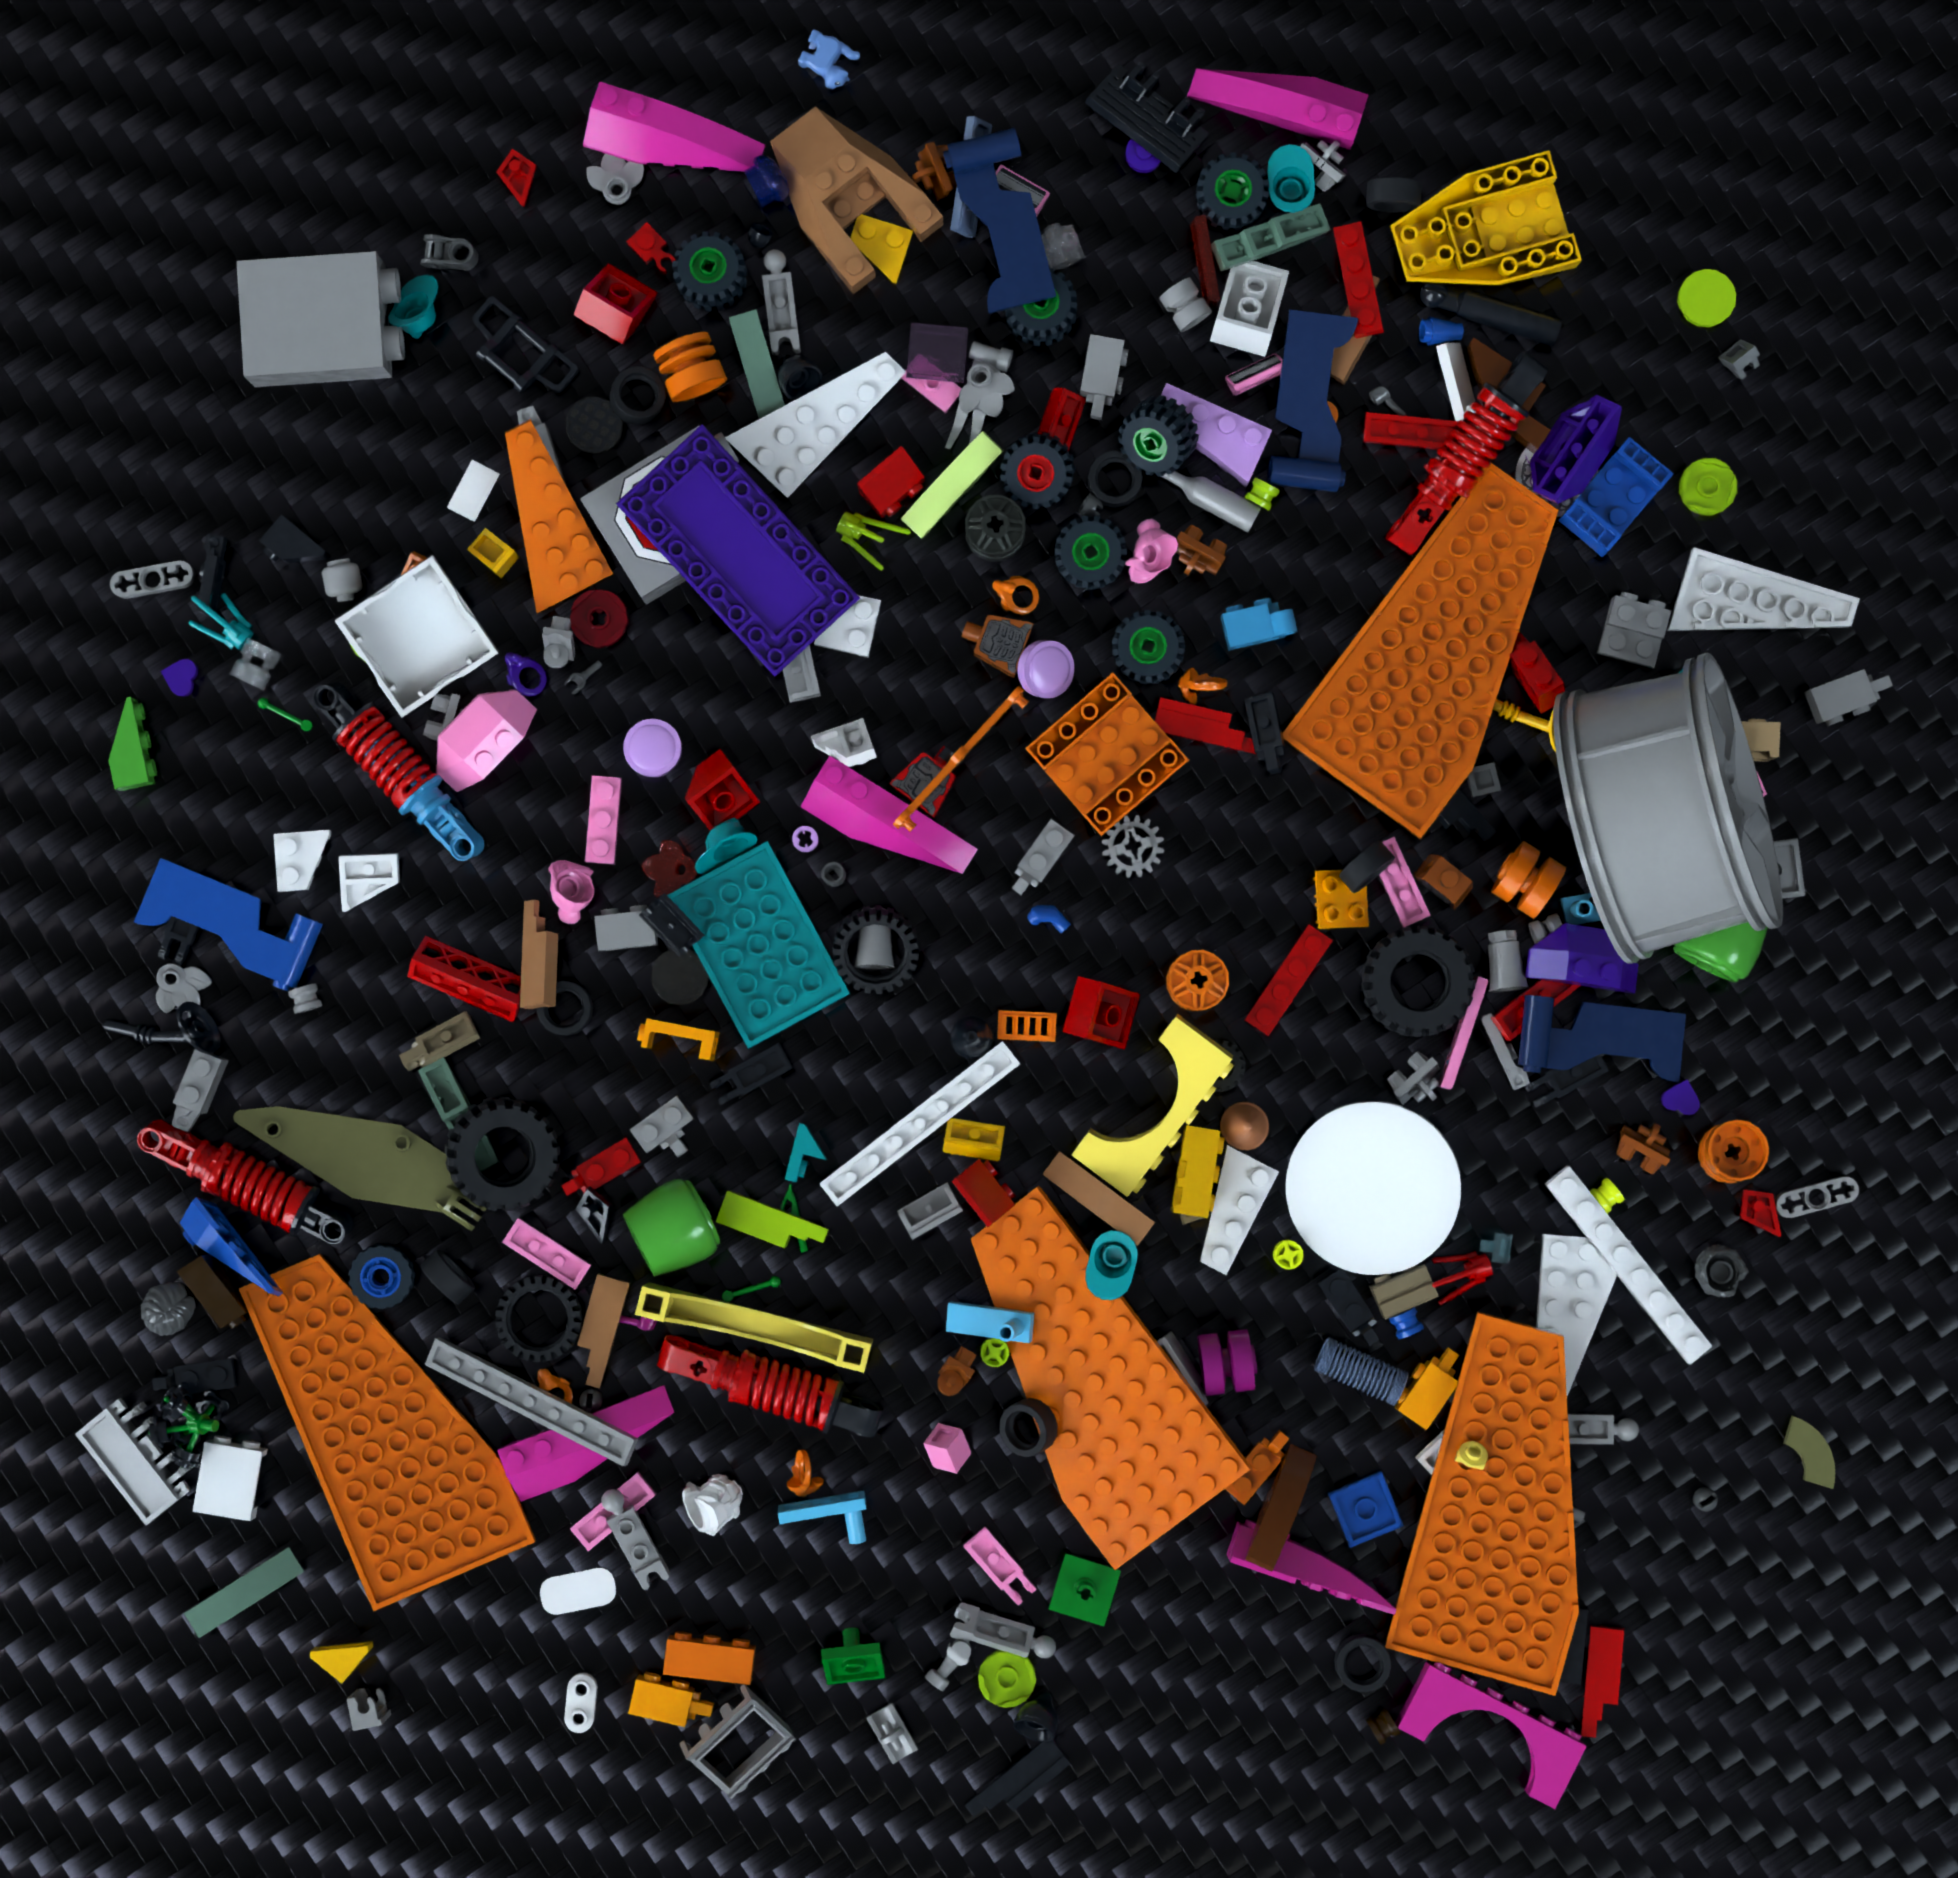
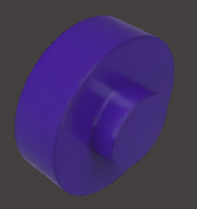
[1125,139,1161,173]

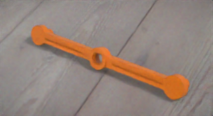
[893,685,1029,832]

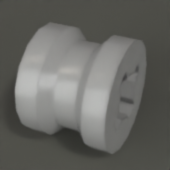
[288,984,323,1014]

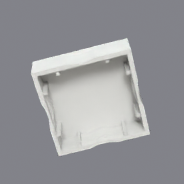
[335,555,498,718]

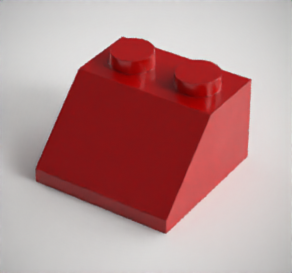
[573,263,658,344]
[857,446,925,518]
[1062,976,1140,1050]
[951,1158,1016,1227]

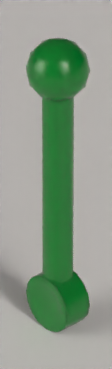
[257,697,313,732]
[722,1276,781,1302]

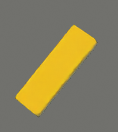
[943,1118,1005,1161]

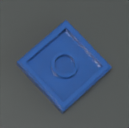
[1327,1471,1404,1548]

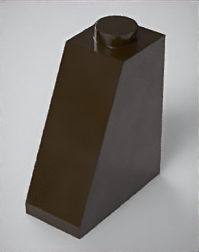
[177,1254,249,1329]

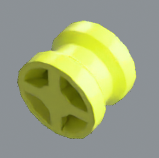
[1590,1177,1625,1214]
[1273,1239,1303,1269]

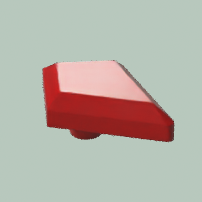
[496,148,537,207]
[1740,1190,1781,1237]

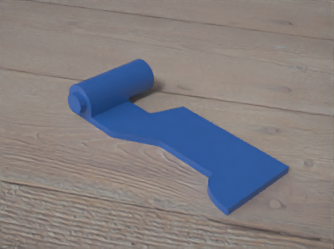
[134,858,323,991]

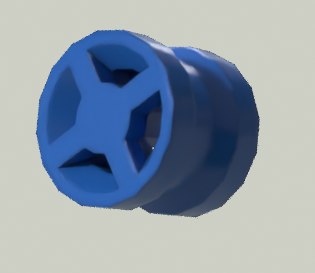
[1388,1307,1424,1340]

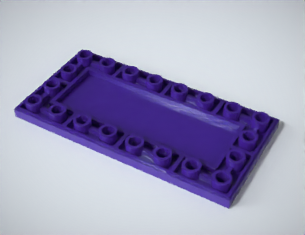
[615,424,860,677]

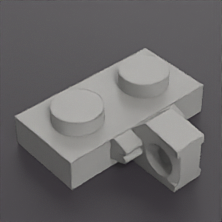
[630,1096,694,1157]

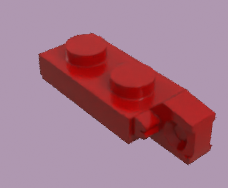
[561,1137,641,1196]

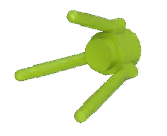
[836,511,911,571]

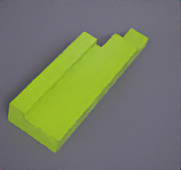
[716,1190,829,1248]

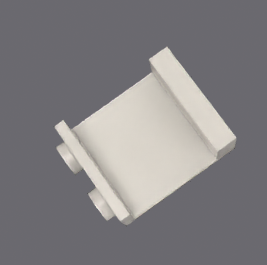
[192,1436,268,1521]

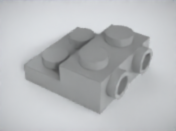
[1597,592,1672,669]

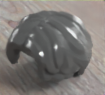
[1694,1244,1748,1298]
[141,1282,196,1336]

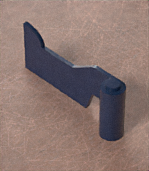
[943,128,1056,314]
[1267,309,1358,492]
[1518,995,1686,1083]

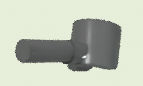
[1369,386,1406,416]
[564,660,602,694]

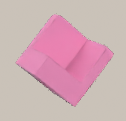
[923,1423,971,1474]

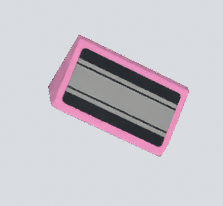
[995,165,1050,217]
[1225,354,1283,396]

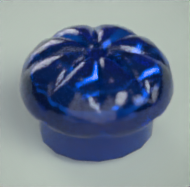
[744,155,789,208]

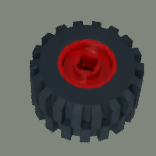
[1000,432,1075,509]

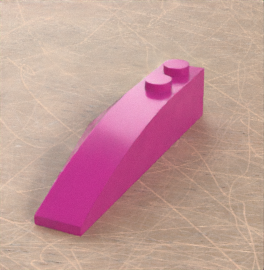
[1187,68,1368,150]
[583,82,765,173]
[801,756,978,874]
[497,1385,674,1502]
[1226,1519,1397,1615]

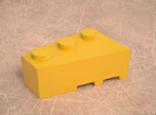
[1171,1125,1225,1218]

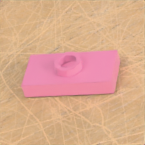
[901,354,962,414]

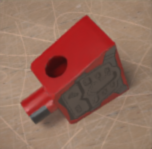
[889,746,956,819]

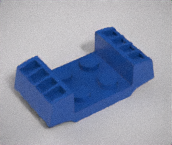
[1558,437,1674,557]

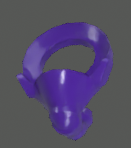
[505,652,547,697]

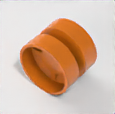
[1491,841,1566,919]

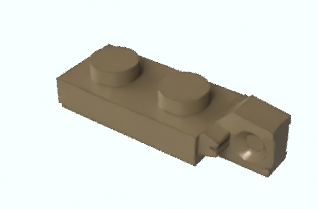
[399,1011,480,1071]

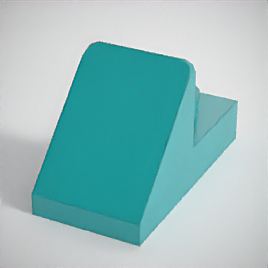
[785,1123,827,1182]

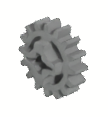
[1101,815,1164,878]

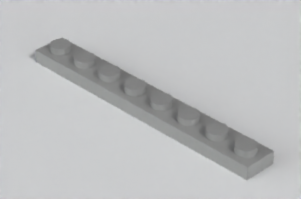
[425,1337,639,1466]

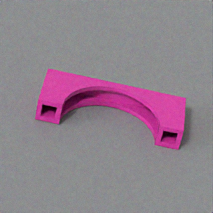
[1395,1661,1587,1809]

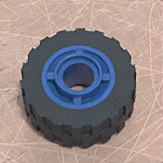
[348,1243,416,1309]

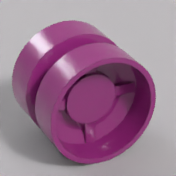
[1197,1329,1257,1396]

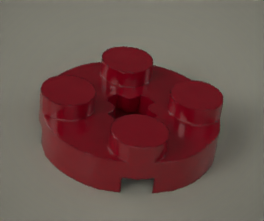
[570,590,629,648]

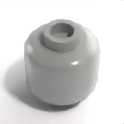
[322,558,363,602]

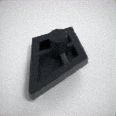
[576,1186,612,1244]

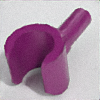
[619,1316,657,1331]

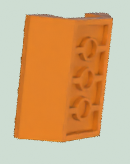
[1025,673,1189,836]

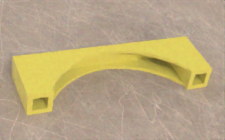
[635,1282,873,1373]

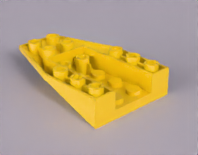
[1390,150,1582,285]

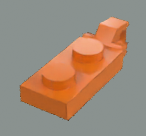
[1225,1430,1289,1505]

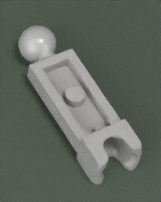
[762,249,801,356]
[1568,1414,1639,1445]
[601,1489,670,1590]
[950,1603,1056,1659]

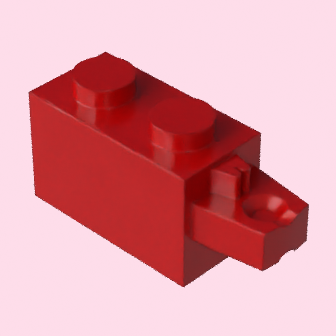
[1509,632,1565,714]

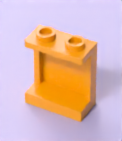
[637,1018,720,1061]

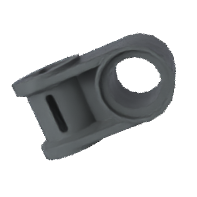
[420,234,479,271]

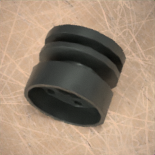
[965,495,1025,562]

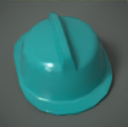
[1267,144,1315,213]
[388,275,439,339]
[695,818,758,875]
[1085,1230,1138,1300]

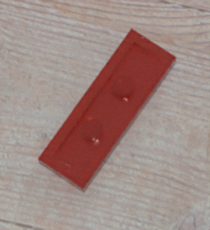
[1190,215,1220,307]

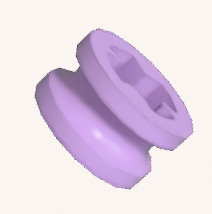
[792,826,818,852]

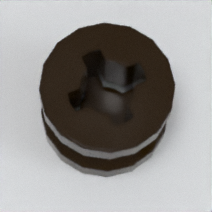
[1365,1708,1400,1745]

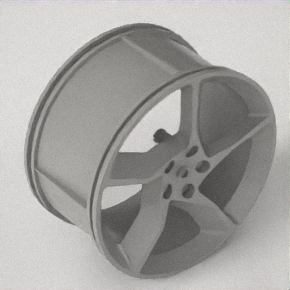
[1553,653,1783,964]

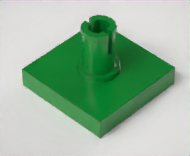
[1048,1552,1121,1627]
[821,1627,885,1685]

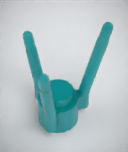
[189,593,254,650]

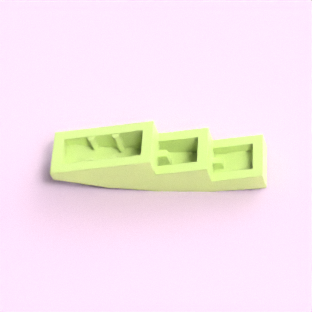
[901,431,1004,539]

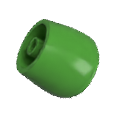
[1673,922,1768,982]
[622,1179,720,1277]

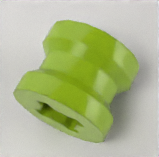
[1244,477,1280,511]
[981,1338,1009,1367]

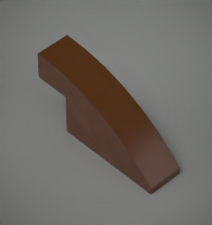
[1467,338,1551,454]
[1245,1444,1317,1572]

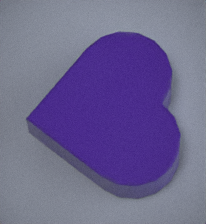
[160,659,198,697]
[1661,1079,1700,1115]

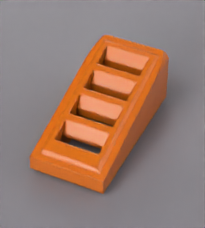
[997,1010,1057,1042]

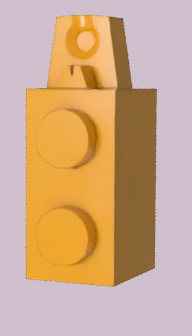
[1394,1347,1459,1430]
[628,1672,714,1727]

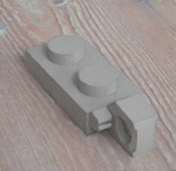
[1012,819,1075,895]
[1480,1013,1530,1090]

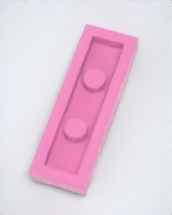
[585,776,622,865]
[1379,837,1431,928]
[502,1218,592,1290]
[570,1472,656,1551]

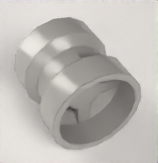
[1528,913,1562,944]

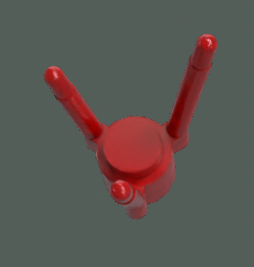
[1432,1251,1493,1305]

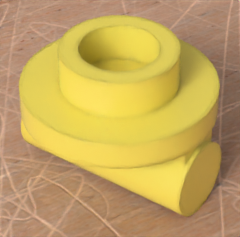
[1455,1441,1488,1470]

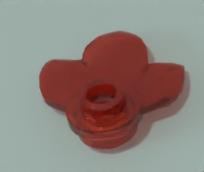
[641,840,697,897]

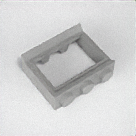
[680,1684,795,1799]

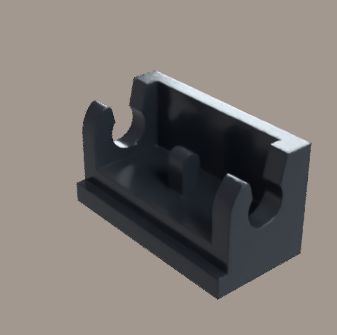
[639,893,705,957]

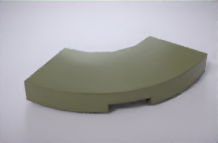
[1783,1415,1836,1489]

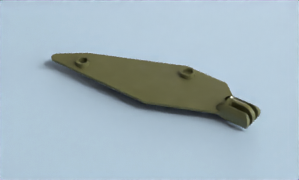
[234,1106,487,1231]

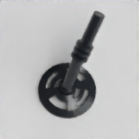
[104,1002,221,1054]

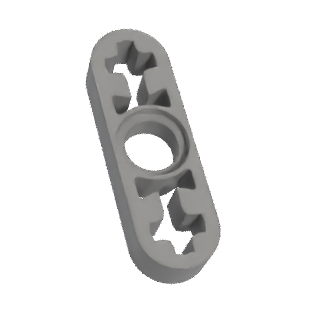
[110,560,196,599]
[1775,1176,1859,1218]

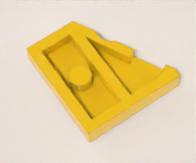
[850,214,913,284]

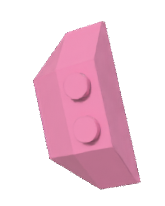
[436,689,537,792]

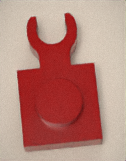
[626,222,676,274]

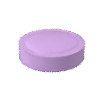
[1017,640,1075,698]
[623,719,682,777]

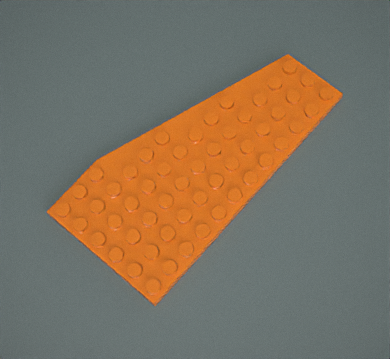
[1282,463,1559,839]
[971,1186,1252,1570]
[239,1254,536,1611]
[1385,1311,1579,1696]

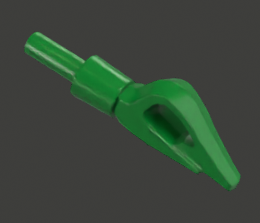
[780,1183,808,1253]

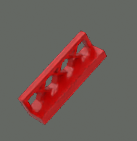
[407,935,521,1022]

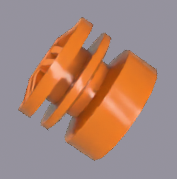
[653,332,727,402]
[1166,950,1229,1011]
[1698,1120,1769,1184]

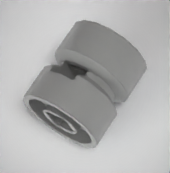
[1159,277,1212,332]

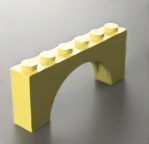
[1072,1013,1234,1197]

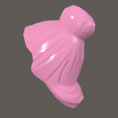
[1125,518,1178,584]
[548,860,594,924]

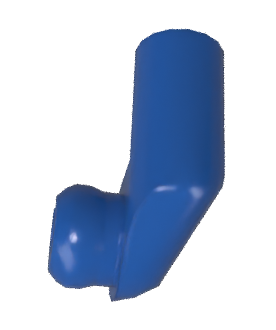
[1027,905,1071,933]

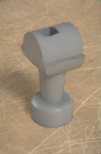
[925,1639,971,1691]

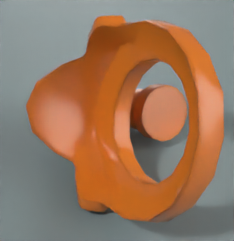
[992,576,1039,615]
[1178,667,1228,705]
[537,1369,573,1404]
[787,1449,824,1497]

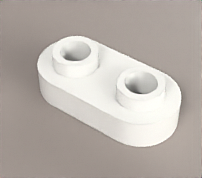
[564,1673,598,1733]

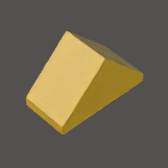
[467,528,520,579]
[310,1641,373,1684]

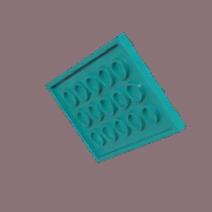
[667,841,850,1049]

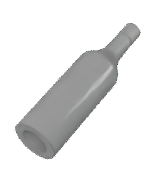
[1160,471,1262,533]

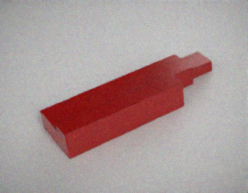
[1581,1625,1625,1738]

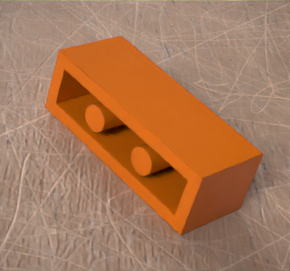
[663,1631,756,1685]

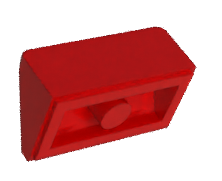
[1037,388,1086,451]

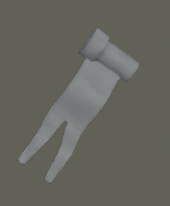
[945,341,1013,450]

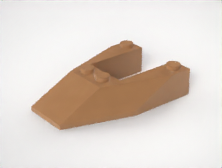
[770,106,944,294]

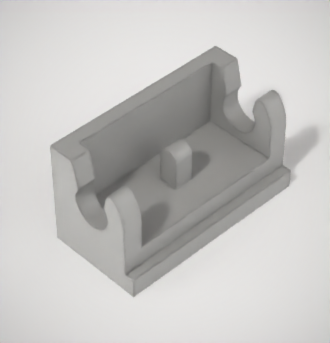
[783,645,821,703]
[897,1182,963,1240]
[347,1688,391,1731]

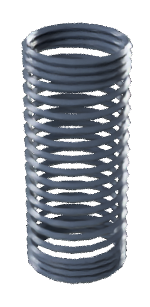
[1314,1337,1408,1406]

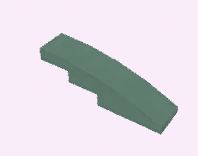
[1210,204,1331,271]
[729,309,785,419]
[418,1057,501,1173]
[183,1547,304,1638]

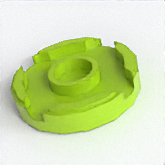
[1677,269,1736,328]
[1679,458,1737,516]
[978,1649,1036,1708]

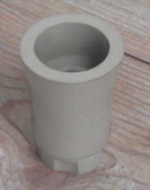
[854,908,895,970]
[1487,930,1529,993]

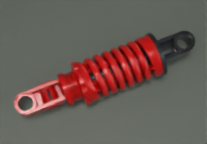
[1386,351,1548,555]
[137,1120,354,1244]
[657,1335,884,1437]

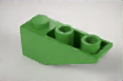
[108,697,157,791]

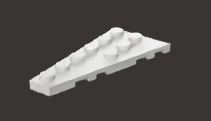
[725,352,906,498]
[1667,547,1860,631]
[1536,1234,1631,1396]

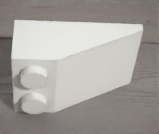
[1210,261,1289,357]

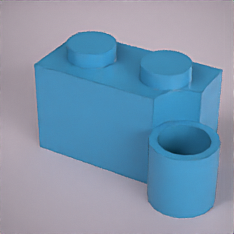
[1220,598,1298,651]

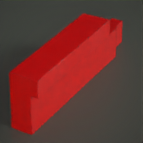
[1155,697,1257,755]

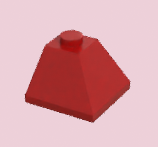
[685,749,760,831]

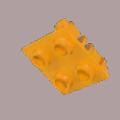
[1313,870,1369,929]

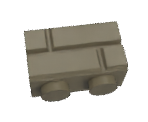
[1369,1263,1439,1320]

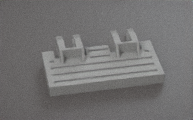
[75,1398,193,1525]

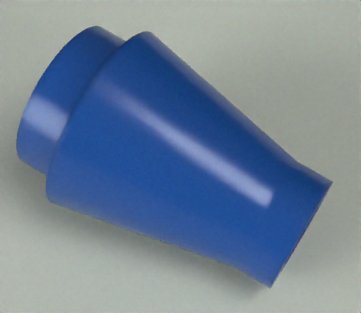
[1419,316,1464,346]

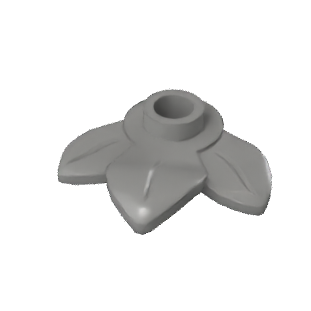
[587,154,644,205]
[959,364,1015,417]
[156,963,212,1013]

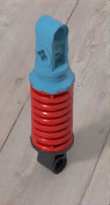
[313,682,484,861]

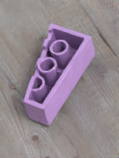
[1161,383,1272,488]

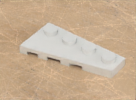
[1200,1145,1279,1275]

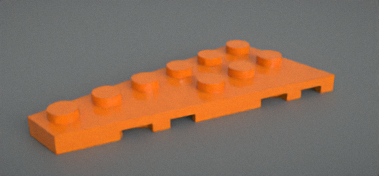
[505,419,613,614]

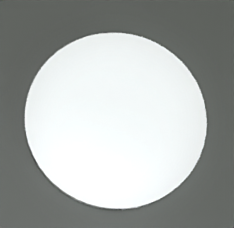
[1286,1101,1461,1275]

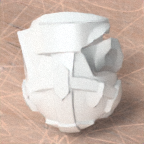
[682,1474,743,1536]

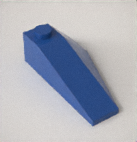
[180,1197,283,1296]

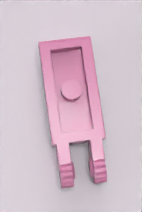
[963,1526,1037,1606]

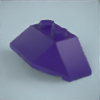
[1530,395,1622,504]
[1525,923,1638,994]

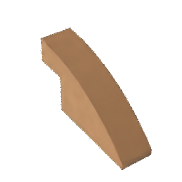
[1043,1151,1155,1246]

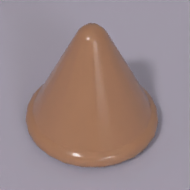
[1220,1102,1269,1150]

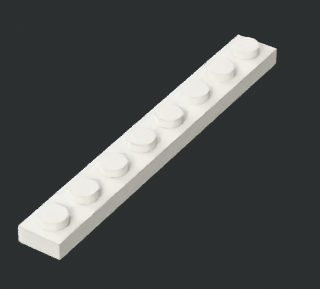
[820,1041,1020,1206]
[1545,1165,1712,1365]

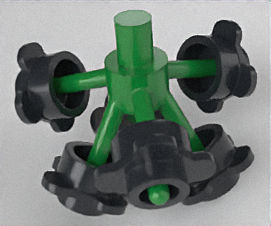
[149,1382,230,1469]

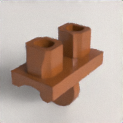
[912,141,957,201]
[1176,525,1227,576]
[1616,1123,1670,1174]
[937,1346,977,1396]

